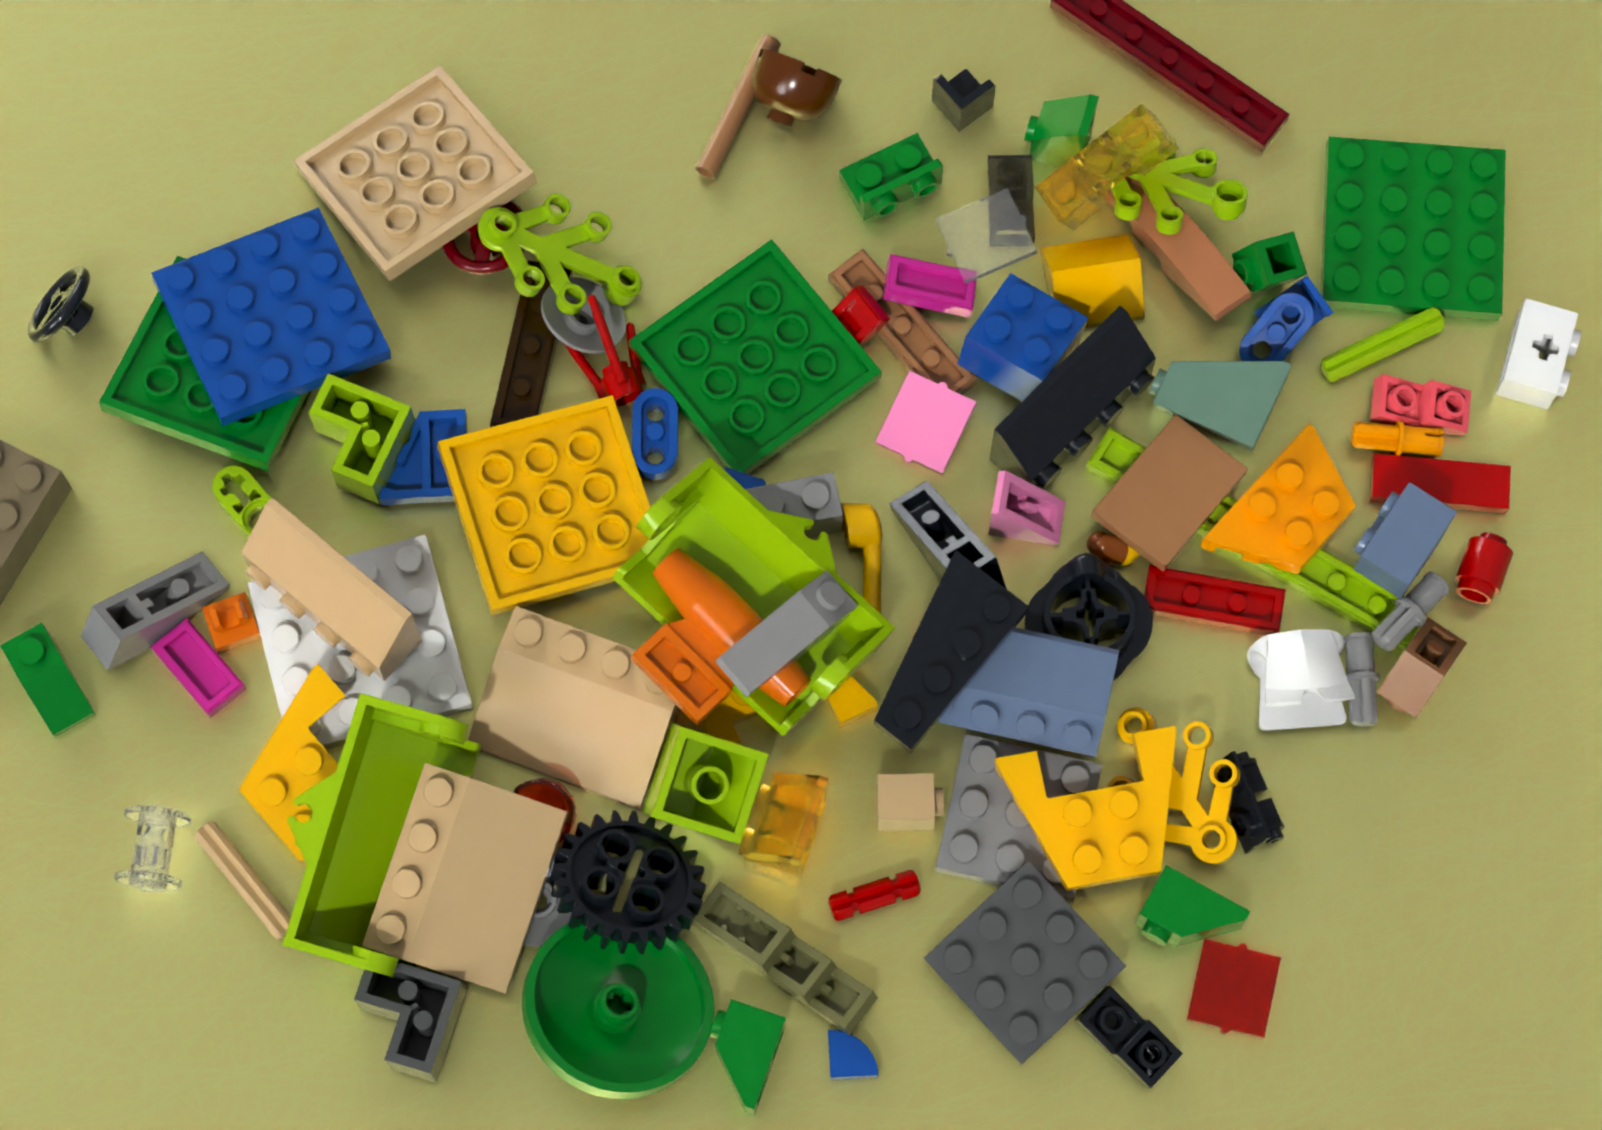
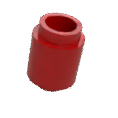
[1455,532,1513,604]

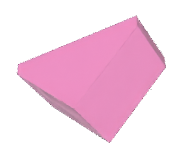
[988,470,1065,545]

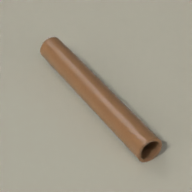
[695,35,781,179]

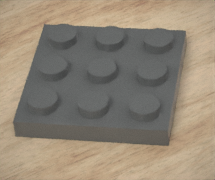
[923,861,1127,1065]

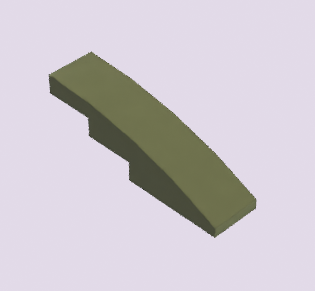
[693,882,878,1036]

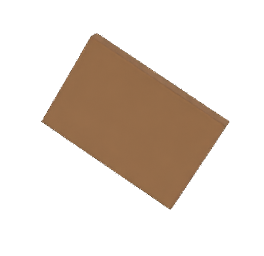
[1091,414,1248,572]

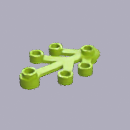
[1083,135,1248,235]
[478,193,642,315]

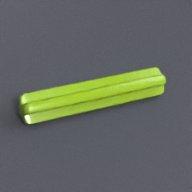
[1320,307,1446,382]

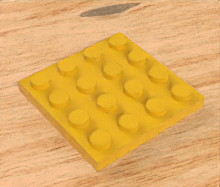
[437,395,650,616]

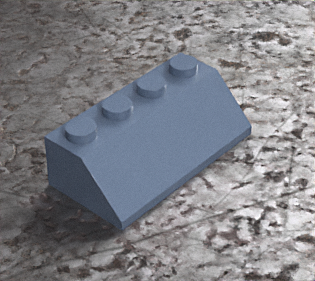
[937,627,1119,757]

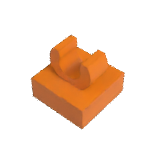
[201,592,261,654]

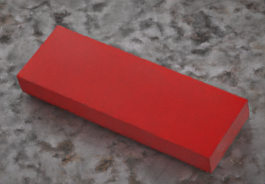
[1370,453,1511,514]
[1144,565,1286,635]

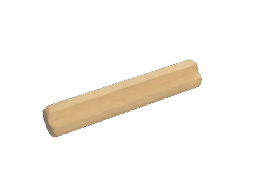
[194,821,291,940]

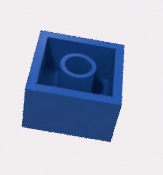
[958,273,1088,402]

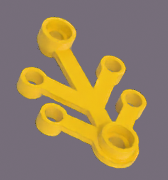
[1108,707,1241,864]

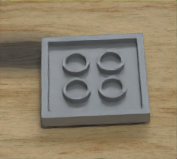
[935,734,1102,903]

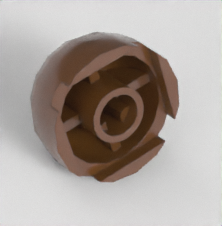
[751,49,842,127]

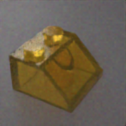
[738,773,829,888]

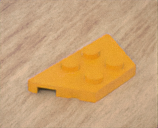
[1200,424,1356,574]

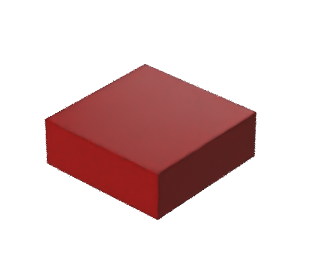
[832,285,890,347]

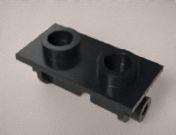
[1209,751,1285,854]

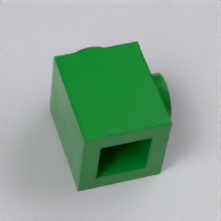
[1232,231,1307,295]

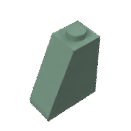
[1149,361,1292,451]

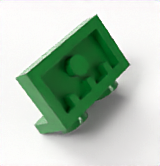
[839,133,943,220]

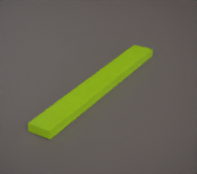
[1086,427,1418,651]

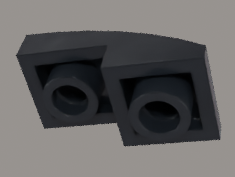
[1074,986,1183,1088]

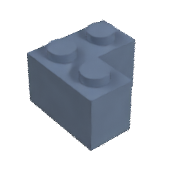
[1353,482,1457,599]

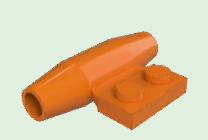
[631,548,811,726]

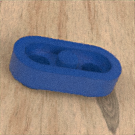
[1239,292,1314,361]
[632,388,678,480]

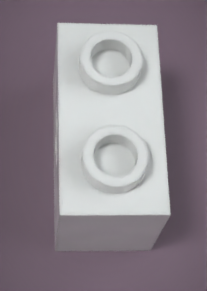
[1495,298,1581,410]

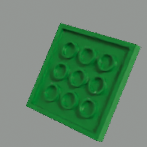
[1321,137,1506,320]
[628,239,882,474]
[99,256,308,472]

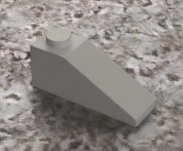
[81,551,230,670]
[715,570,858,697]

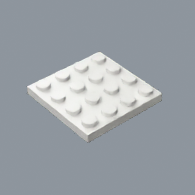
[247,534,473,750]

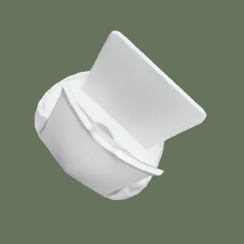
[1247,629,1355,731]

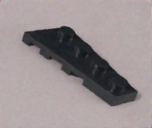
[874,550,1029,754]

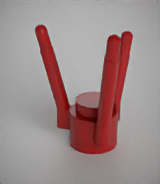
[563,294,647,407]

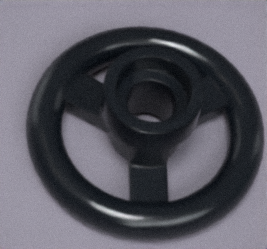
[28,266,94,343]

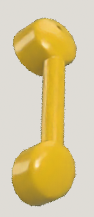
[840,503,882,614]

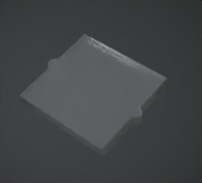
[936,188,1037,284]

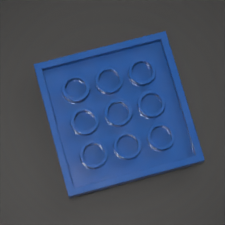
[151,207,391,426]

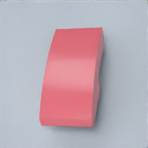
[1370,374,1471,435]

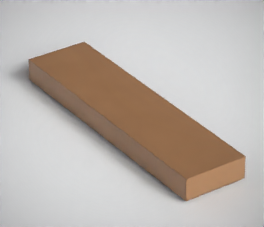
[828,249,977,395]

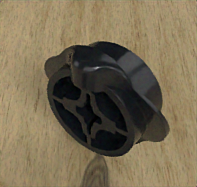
[1025,553,1153,681]

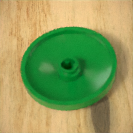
[522,912,714,1099]

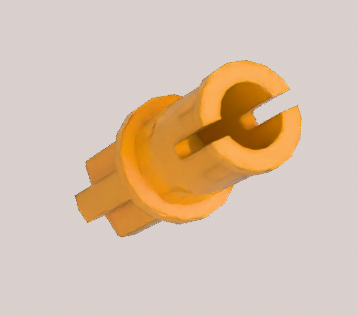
[1350,421,1444,457]

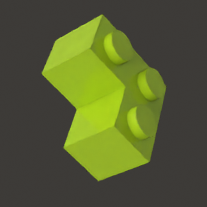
[309,374,415,504]

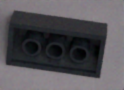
[989,306,1156,489]

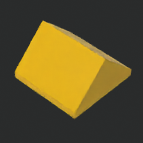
[1040,234,1145,328]

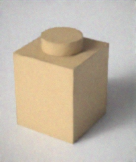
[876,773,944,831]

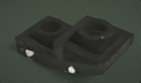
[987,155,1035,248]

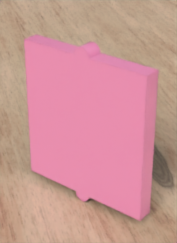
[875,371,977,474]

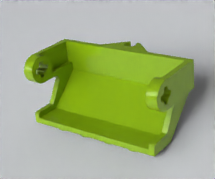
[612,457,896,737]
[282,693,482,977]

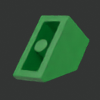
[1024,94,1099,173]
[0,623,96,737]
[1135,865,1251,947]
[710,999,786,1116]

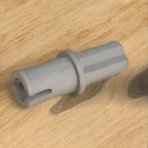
[1372,571,1450,651]
[1344,632,1380,727]

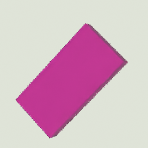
[882,254,977,318]
[151,618,246,718]

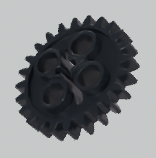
[550,810,706,954]

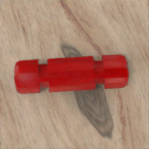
[828,870,921,921]

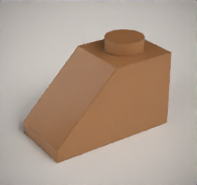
[1377,617,1467,718]

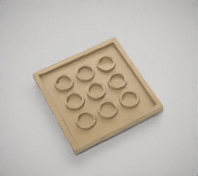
[294,65,538,282]

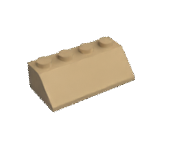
[241,497,422,681]

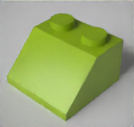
[643,722,769,844]

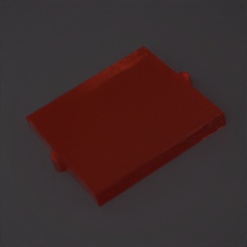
[1186,939,1281,1039]

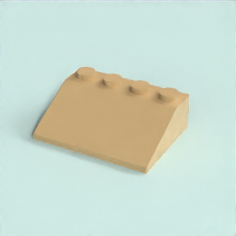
[468,606,681,810]
[362,763,569,994]

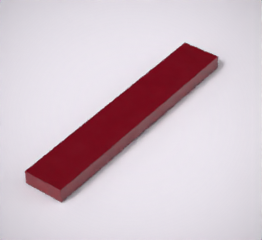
[1050,0,1290,152]

